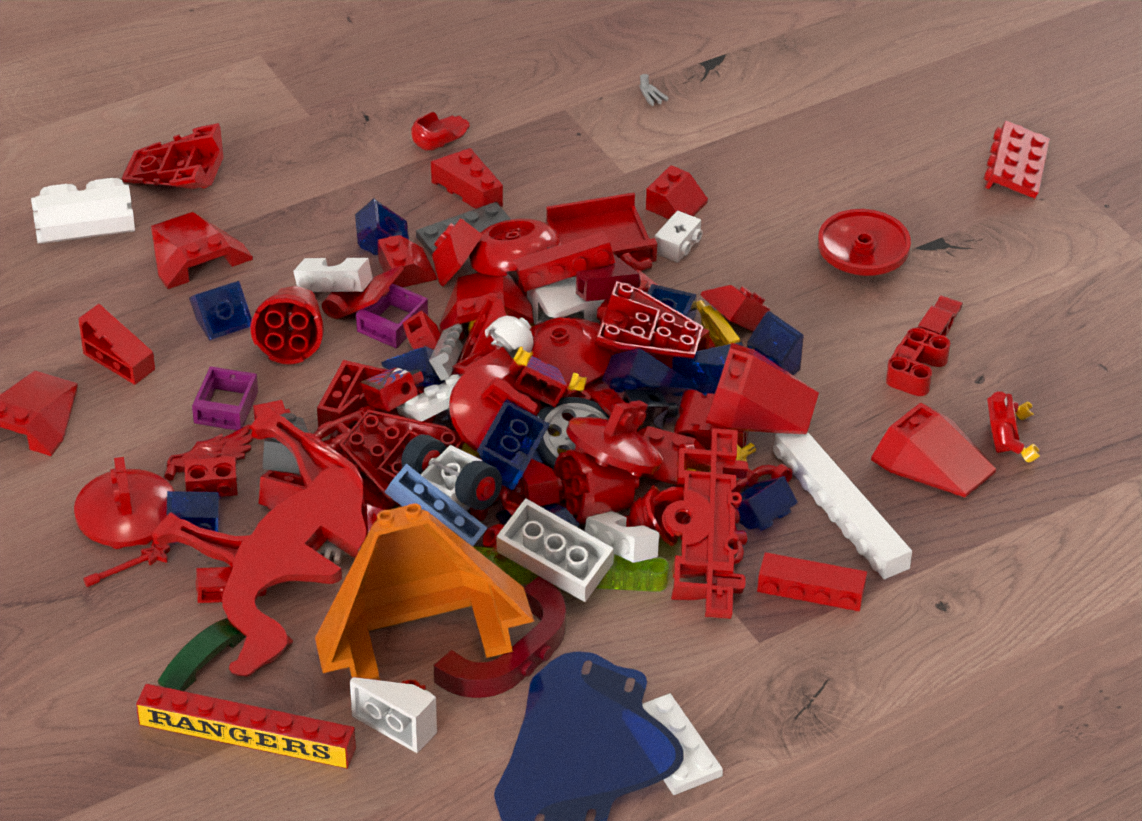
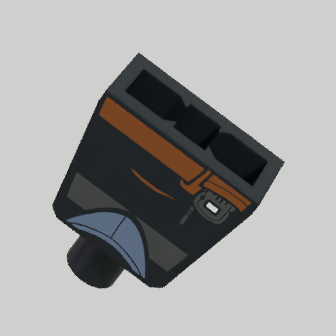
[623,389,678,431]

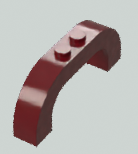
[434,576,566,698]

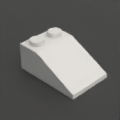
[350,677,437,753]

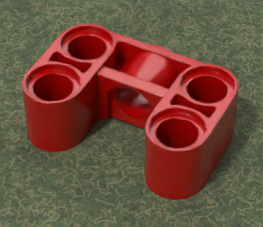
[886,327,951,396]

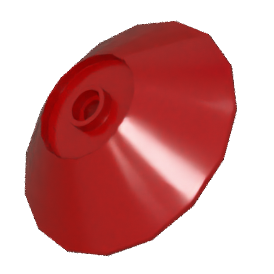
[513,318,617,385]

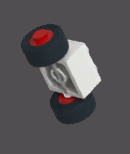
[401,434,502,511]

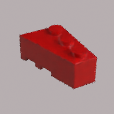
[431,148,503,209]
[78,304,155,385]
[317,360,388,428]

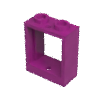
[356,284,428,349]
[192,366,258,430]

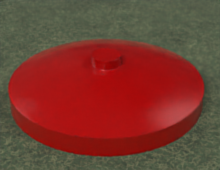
[818,209,911,276]

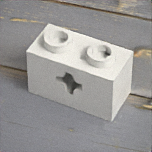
[655,210,703,263]

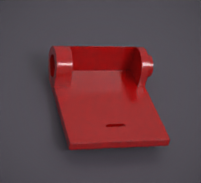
[322,265,404,319]

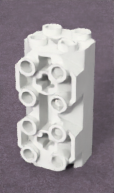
[31,178,135,244]

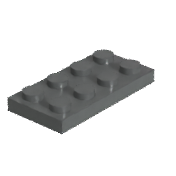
[416,202,511,256]

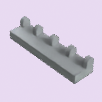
[429,324,463,381]

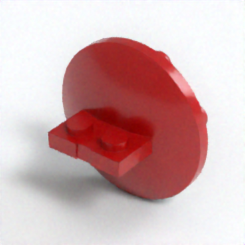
[449,365,542,460]
[566,400,663,477]
[74,457,177,549]

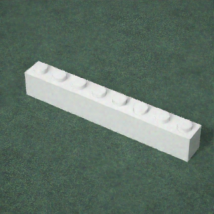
[773,432,912,579]

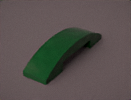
[158,618,246,691]

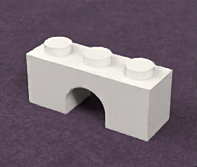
[294,258,373,292]
[585,511,659,563]

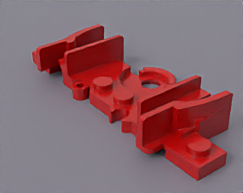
[662,428,748,619]

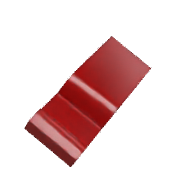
[918,295,963,337]
[196,567,267,603]

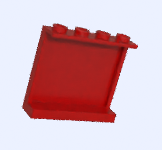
[546,192,657,262]

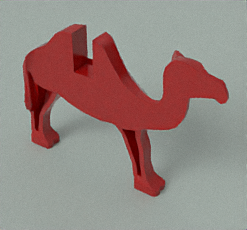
[151,406,366,677]

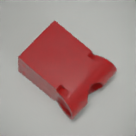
[673,390,749,450]

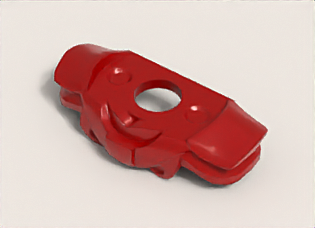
[498,481,525,515]

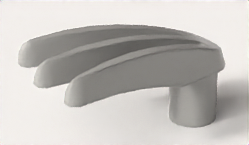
[639,74,669,106]

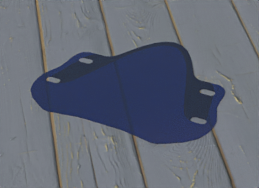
[494,651,684,821]

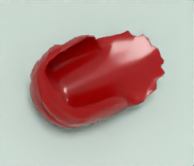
[411,111,470,151]

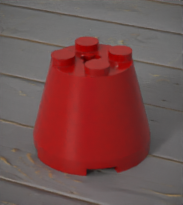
[250,286,324,364]
[553,449,639,526]

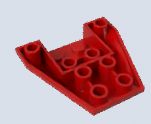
[595,281,703,358]
[705,343,819,434]
[871,402,996,497]
[339,409,465,507]

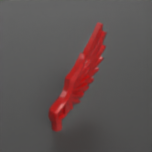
[164,424,255,481]

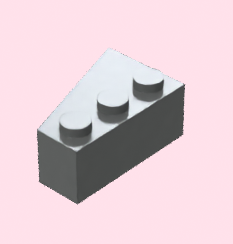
[263,413,308,474]

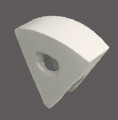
[527,277,604,324]

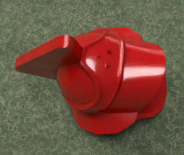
[624,485,687,546]

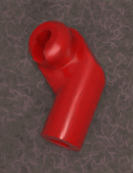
[620,253,653,272]

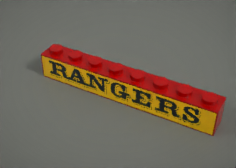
[136,684,356,769]

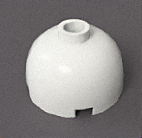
[485,316,534,359]

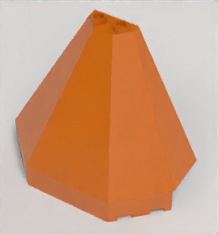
[315,503,534,681]

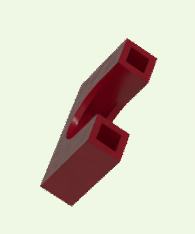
[547,247,641,302]

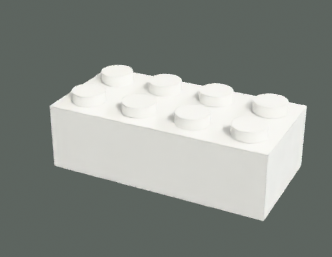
[497,498,614,602]

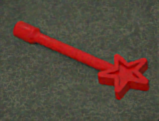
[83,541,170,587]

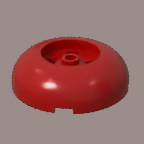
[469,218,561,276]

